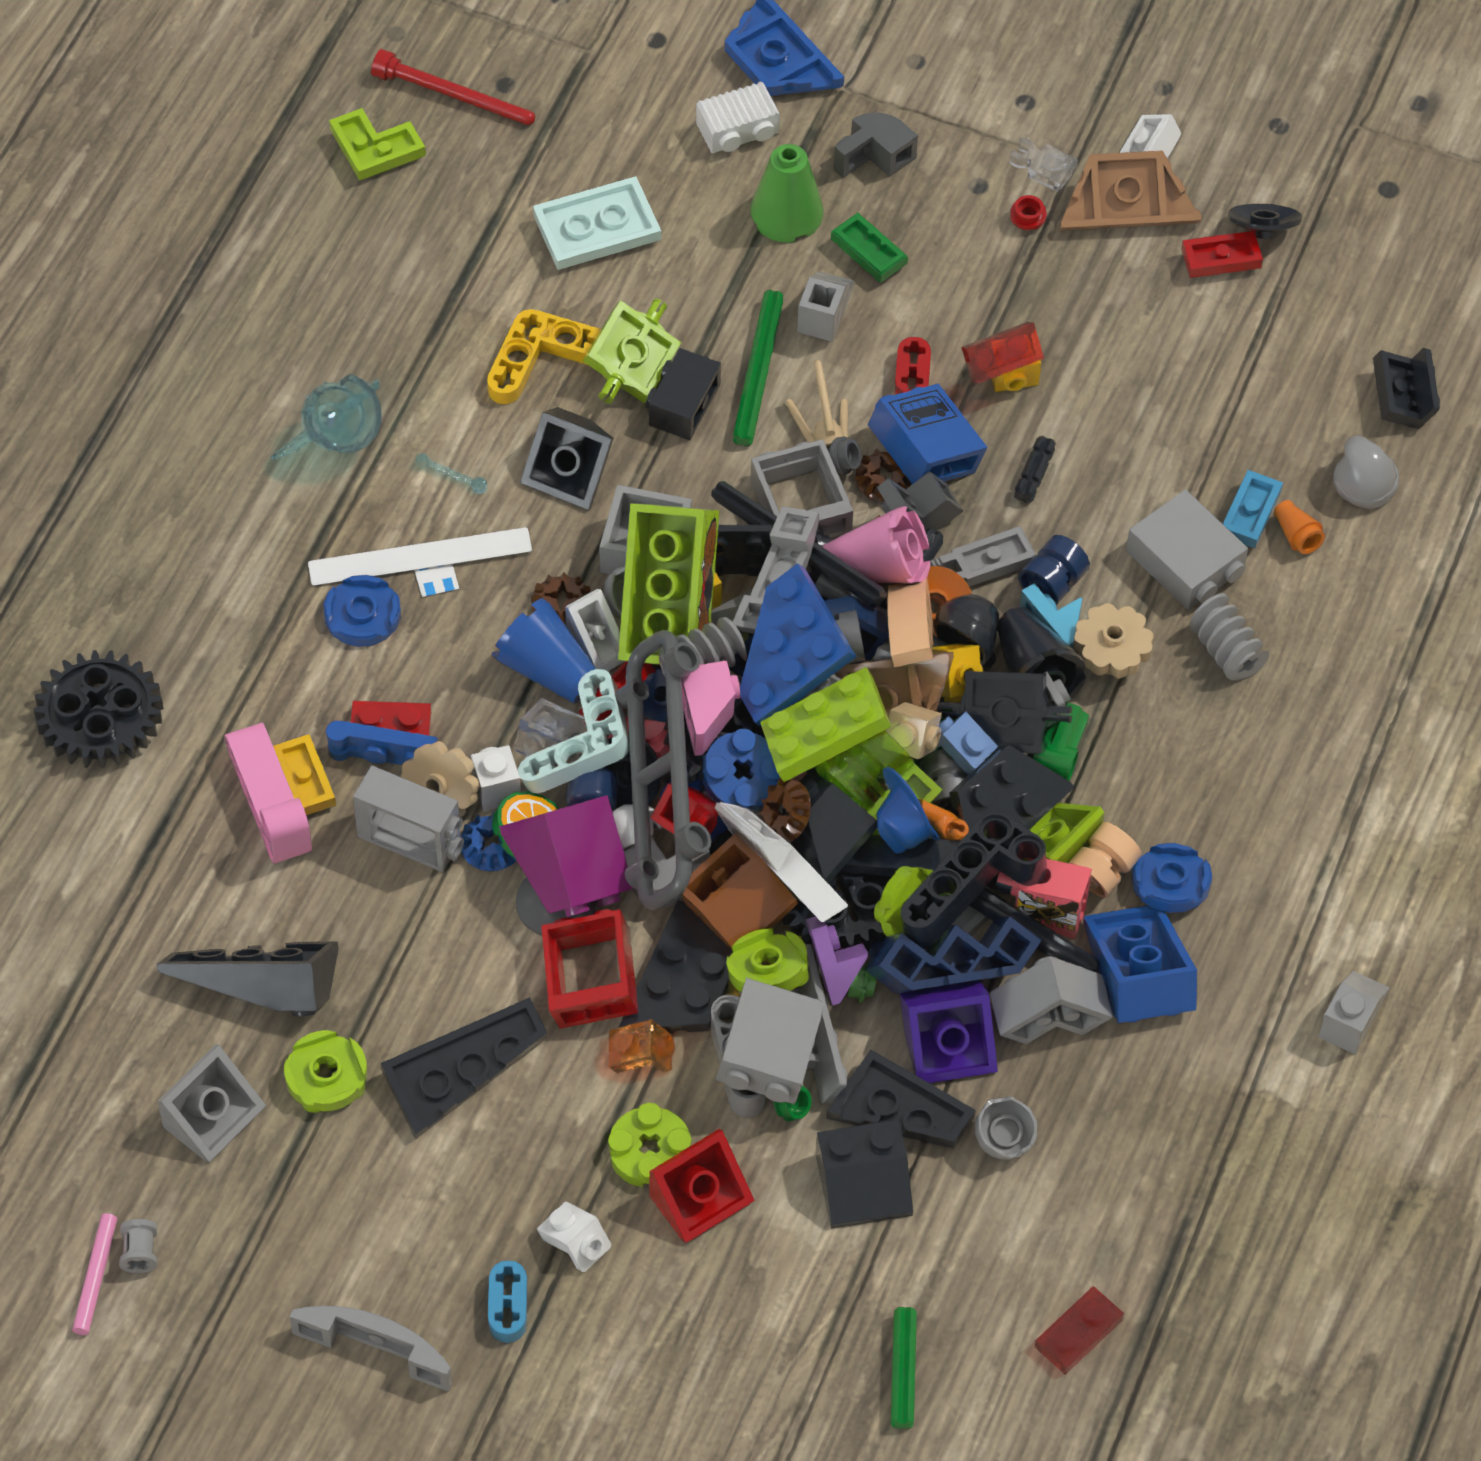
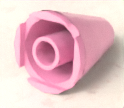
[823,506,930,584]

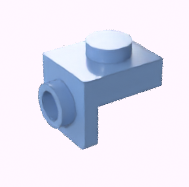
[932,712,998,775]

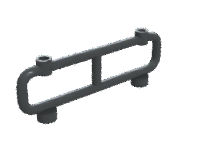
[616,630,711,910]

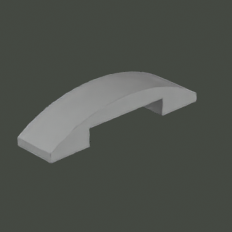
[733,506,820,634]
[290,1306,452,1392]

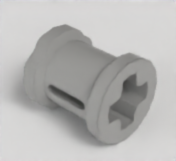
[119,1219,157,1274]

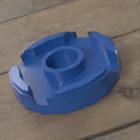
[323,575,401,647]
[1131,843,1212,913]

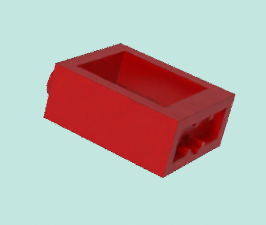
[541,909,639,1029]

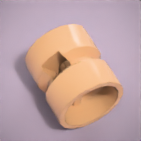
[1068,822,1142,898]

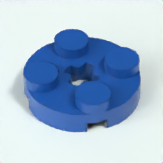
[702,729,781,811]

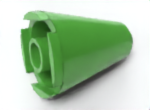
[750,144,824,243]

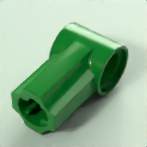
[1033,703,1089,781]

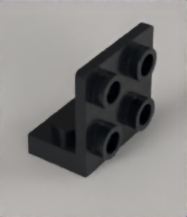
[715,525,774,577]

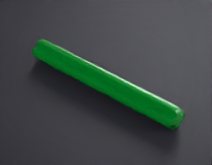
[733,289,783,447]

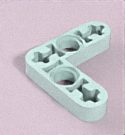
[518,669,630,793]

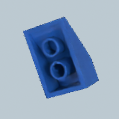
[1083,906,1197,1023]

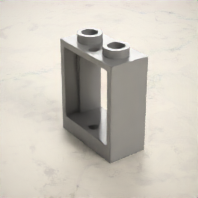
[750,439,854,538]
[353,765,464,872]

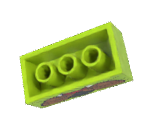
[618,503,719,664]

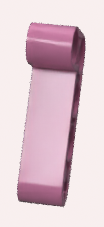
[224,722,312,864]

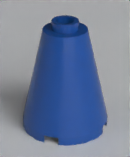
[491,598,599,704]

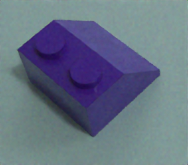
[900,980,998,1083]

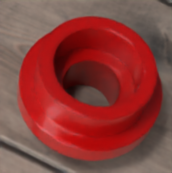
[1010,195,1047,230]

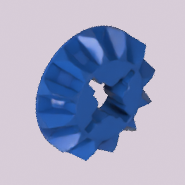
[460,811,517,871]

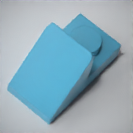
[1020,584,1082,648]

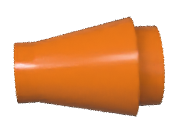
[1273,500,1325,554]

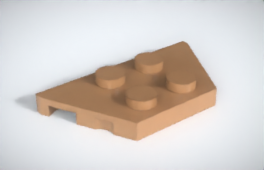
[1060,150,1202,231]
[834,651,954,740]

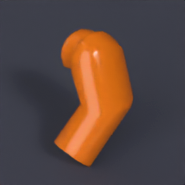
[919,799,969,841]

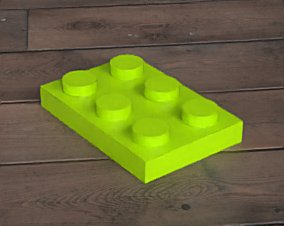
[760,667,891,782]

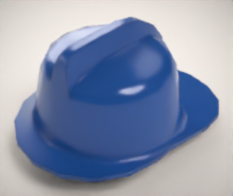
[876,767,940,854]

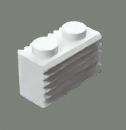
[696,82,780,153]

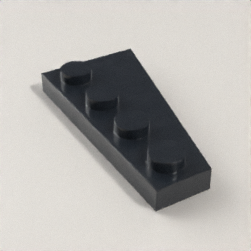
[380,997,547,1140]

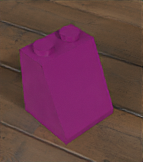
[499,795,634,917]

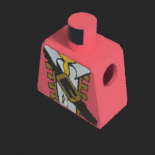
[995,858,1092,940]

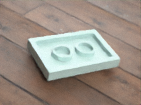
[533,176,661,270]

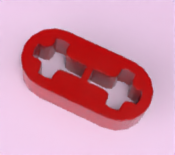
[895,337,931,395]

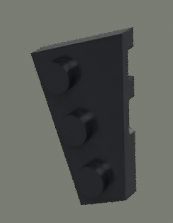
[826,1049,976,1149]

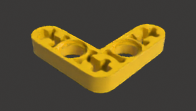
[487,309,601,404]

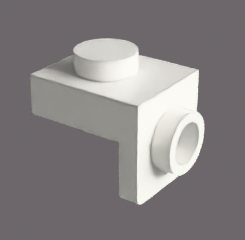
[537,1201,611,1272]

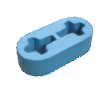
[488,1260,527,1343]

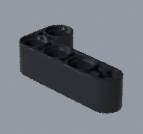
[901,813,1047,949]

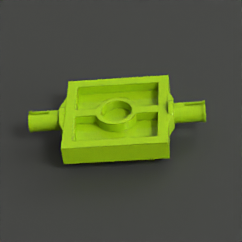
[583,299,682,404]

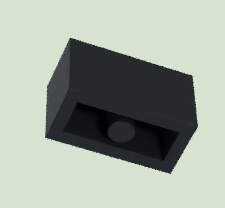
[645,348,721,441]

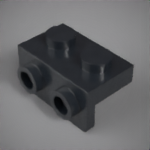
[1373,348,1440,429]

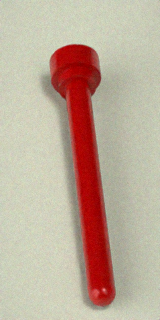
[371,49,535,125]

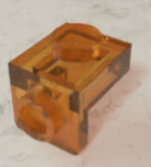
[608,1019,675,1073]

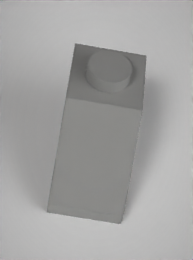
[1319,971,1390,1055]

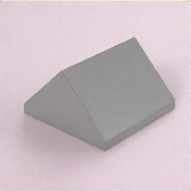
[158,1044,266,1162]

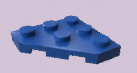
[740,563,856,727]

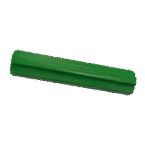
[891,1307,917,1429]

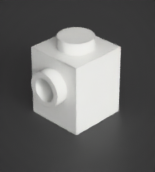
[471,745,521,812]

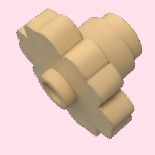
[1073,603,1154,678]
[401,741,480,818]

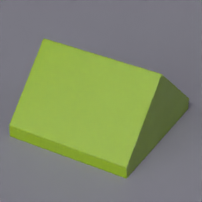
[1022,803,1104,863]

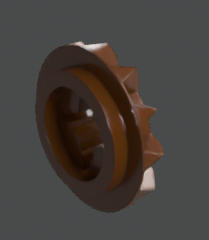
[856,448,912,502]
[531,572,591,625]
[757,778,811,842]

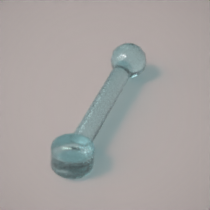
[415,453,487,494]

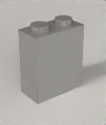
[1126,489,1248,610]
[715,978,825,1104]

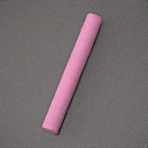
[72,1213,118,1335]

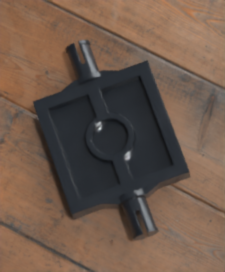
[937,671,1072,753]

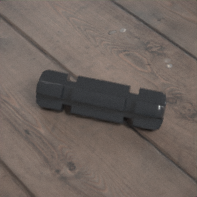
[1014,436,1056,503]

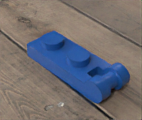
[326,721,438,765]

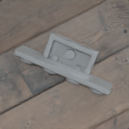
[791,944,847,1104]

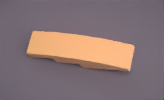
[888,578,934,667]

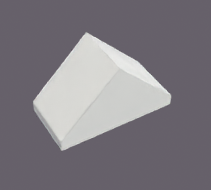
[565,589,625,671]

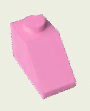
[681,660,740,756]

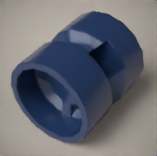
[1018,535,1090,605]

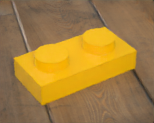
[273,734,336,815]

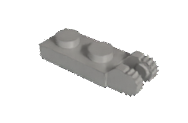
[930,526,1037,587]

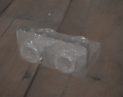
[514,698,609,768]

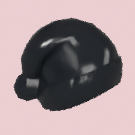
[934,594,999,669]

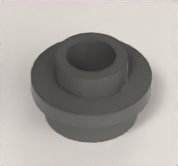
[828,436,861,475]

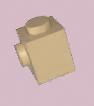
[882,702,942,759]

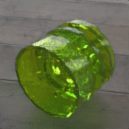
[814,730,914,813]

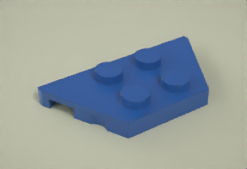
[725,0,844,96]

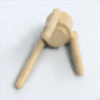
[786,360,848,450]

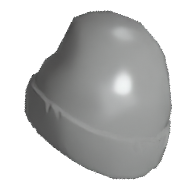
[1333,435,1399,509]

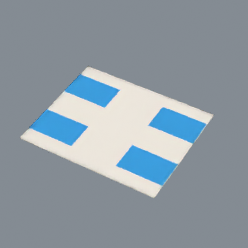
[414,564,460,597]

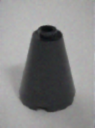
[998,607,1086,704]

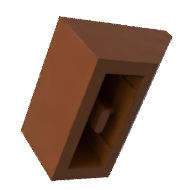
[680,834,798,950]

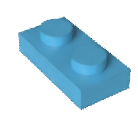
[1223,470,1283,549]

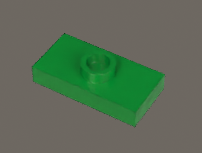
[830,212,908,283]

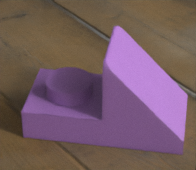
[806,917,868,1006]

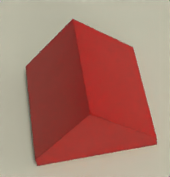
[649,1129,755,1243]

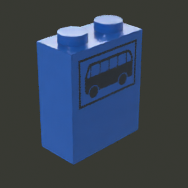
[867,383,988,484]

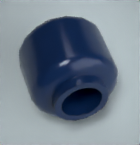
[566,767,618,812]

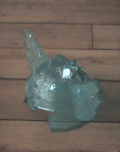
[271,374,382,460]

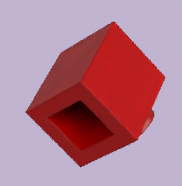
[650,783,719,834]

